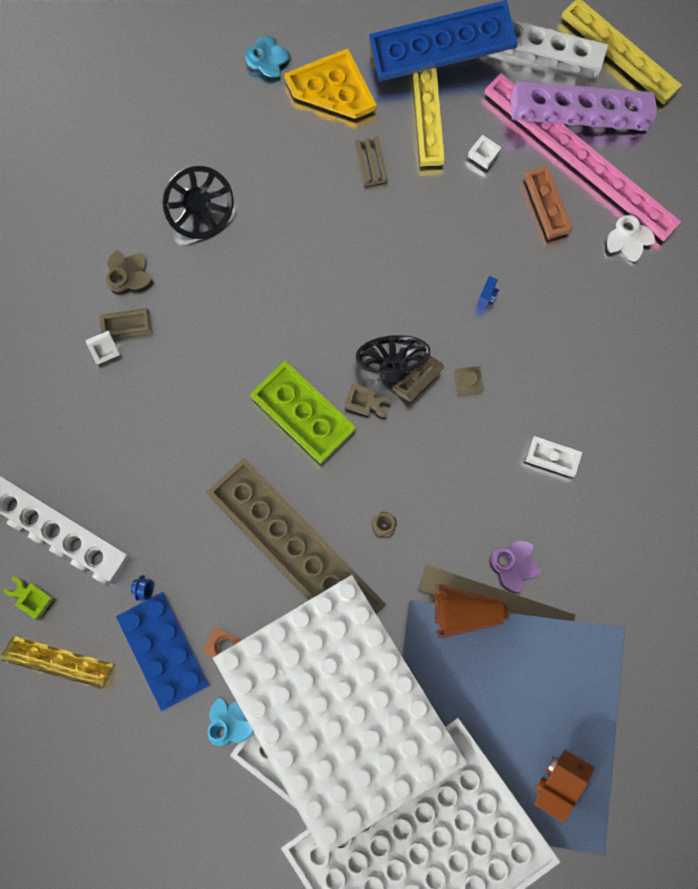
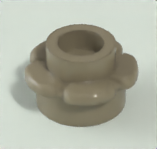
[372,512,397,537]

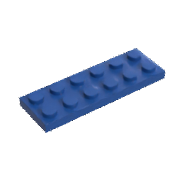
[369,0,518,82]

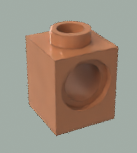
[202,627,243,657]

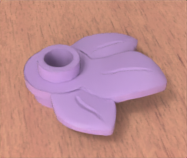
[491,541,541,593]

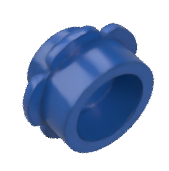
[131,575,153,601]

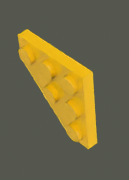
[284,48,377,119]

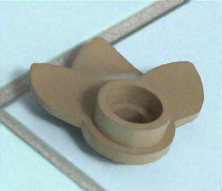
[106,250,152,292]

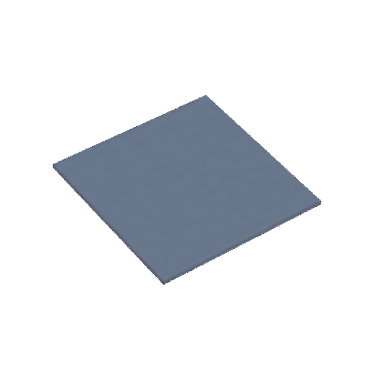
[403,600,625,855]

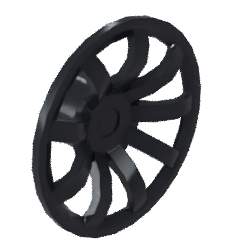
[162,166,234,239]
[356,335,431,382]

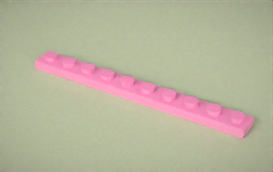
[485,73,681,242]

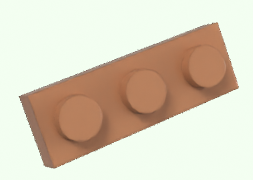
[524,166,573,239]

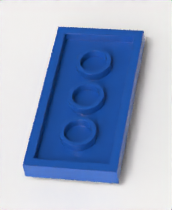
[116,592,210,711]

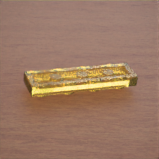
[1,636,113,690]

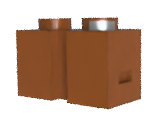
[534,749,595,823]

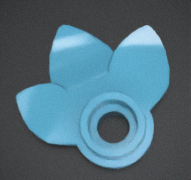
[245,36,291,77]
[208,698,254,746]

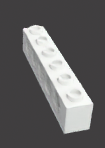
[493,20,608,82]
[0,476,132,585]

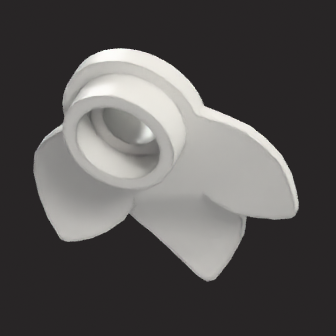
[607,215,655,262]

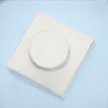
[468,135,502,169]
[86,331,120,365]

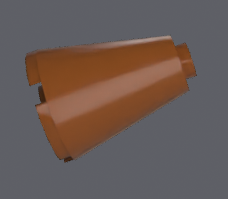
[434,584,509,638]

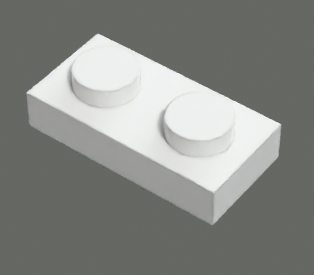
[525,436,582,477]

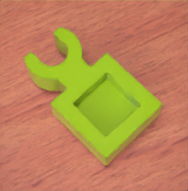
[3,577,54,620]

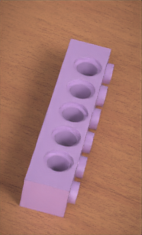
[510,81,657,131]

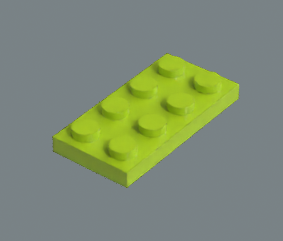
[250,360,356,464]

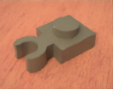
[345,383,391,417]

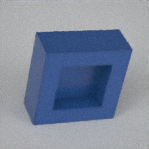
[477,276,499,309]

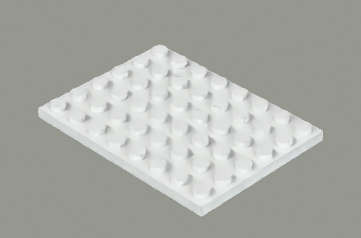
[213,575,467,856]
[281,718,560,889]

